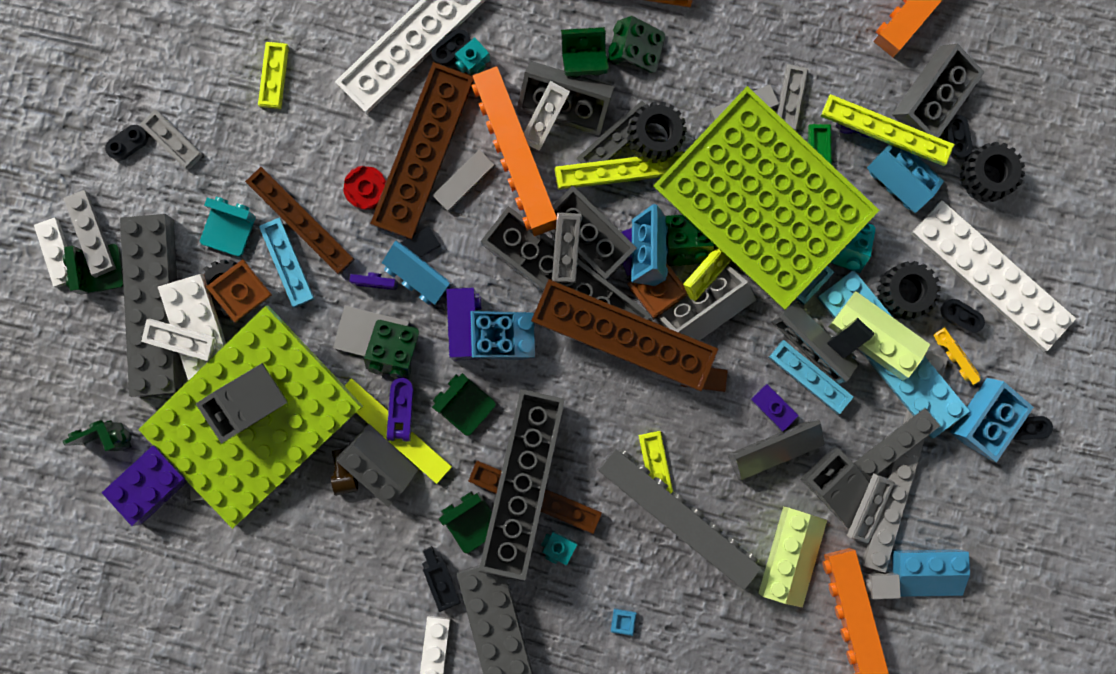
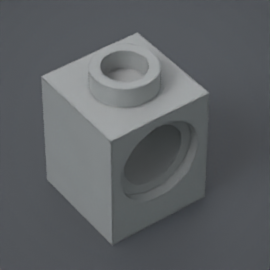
[864,572,901,599]

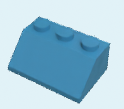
[867,144,944,213]
[631,204,668,286]
[382,241,453,305]
[950,378,1034,463]
[892,549,970,597]

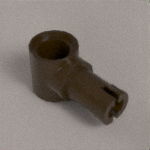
[331,449,358,496]

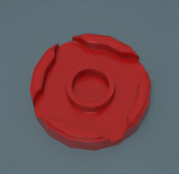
[343,166,386,210]

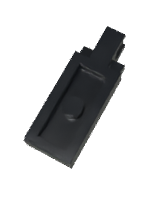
[422,546,461,612]

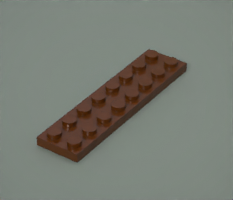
[370,62,474,239]
[531,279,718,392]

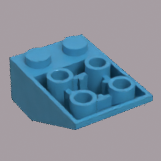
[471,311,535,360]

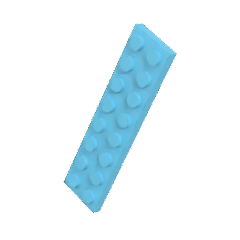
[818,271,969,439]

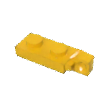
[934,327,981,385]

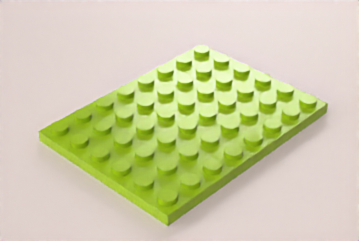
[653,86,880,310]
[138,305,363,529]

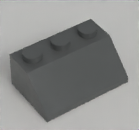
[337,424,419,507]

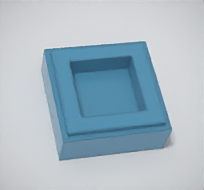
[610,608,636,636]

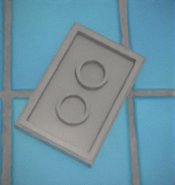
[333,305,410,356]

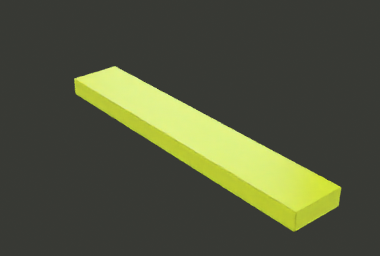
[821,94,954,166]
[554,151,684,190]
[345,378,452,484]

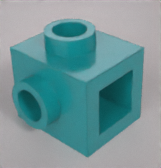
[455,37,490,76]
[541,531,577,565]

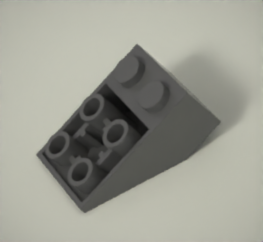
[196,363,288,443]
[800,448,869,529]

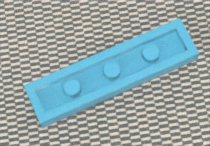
[259,218,315,308]
[768,340,853,414]

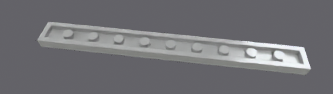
[861,351,948,573]

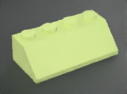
[828,291,930,381]
[759,506,827,608]

